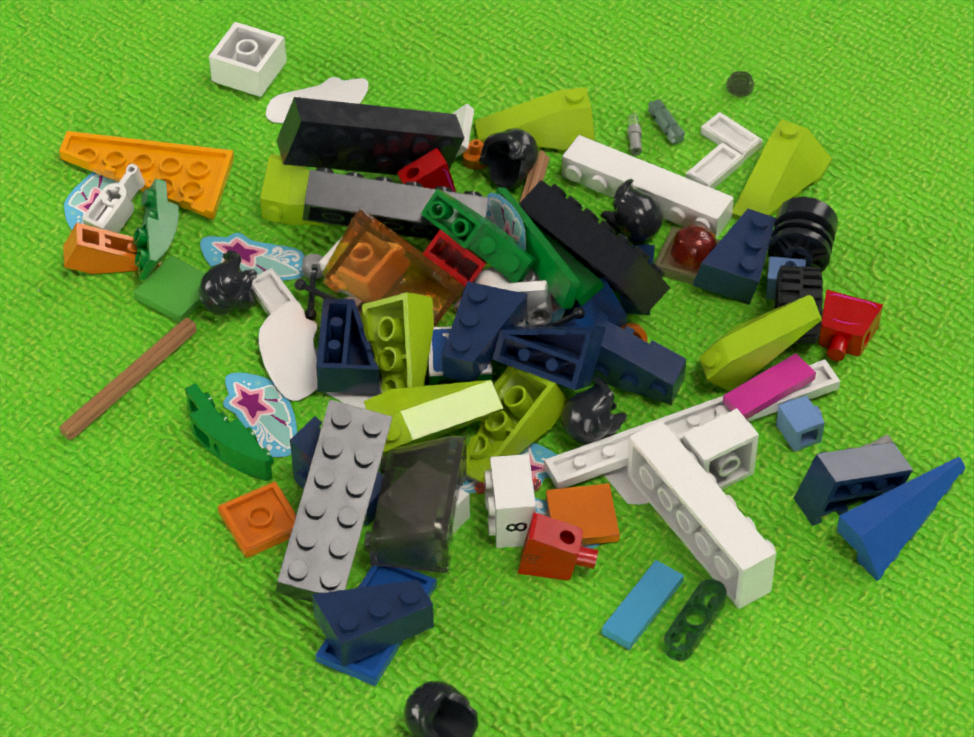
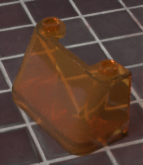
[322,208,465,327]

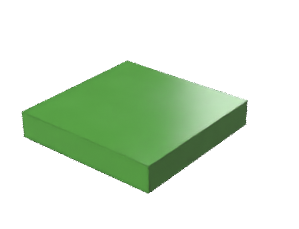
[133,255,205,322]

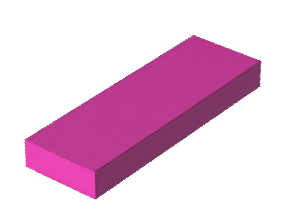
[723,353,816,420]

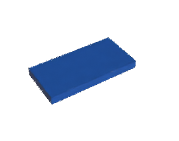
[315,556,437,686]

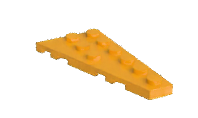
[59,131,234,220]

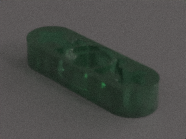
[664,579,727,661]

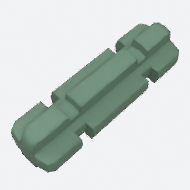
[648,99,685,144]

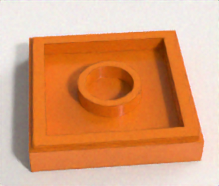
[217,481,297,558]
[546,483,620,546]

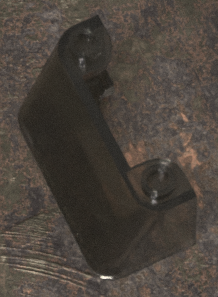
[364,436,467,573]

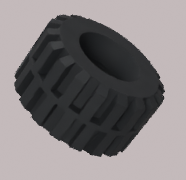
[775,265,823,344]

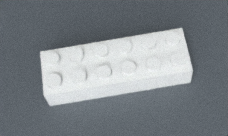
[627,420,776,609]

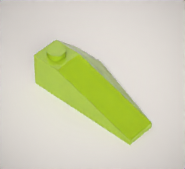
[474,87,595,154]
[732,119,832,219]
[260,154,330,225]
[362,292,434,393]
[699,295,822,391]
[458,366,568,484]
[363,380,504,459]

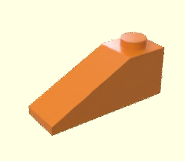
[63,222,161,274]

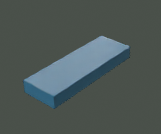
[602,560,684,650]

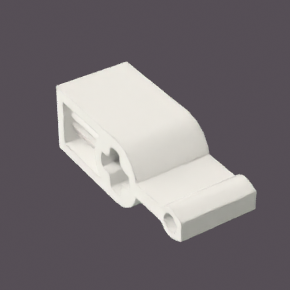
[82,164,145,233]

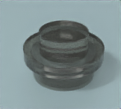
[726,71,755,97]

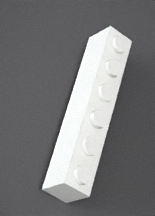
[562,135,734,239]

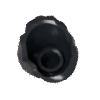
[479,128,538,191]
[600,178,663,242]
[199,250,257,316]
[562,377,627,444]
[404,681,478,737]

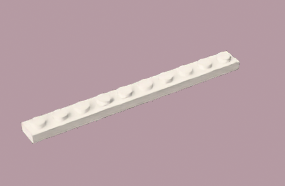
[544,360,840,489]

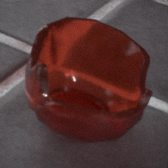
[671,224,718,269]

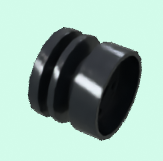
[768,197,838,272]

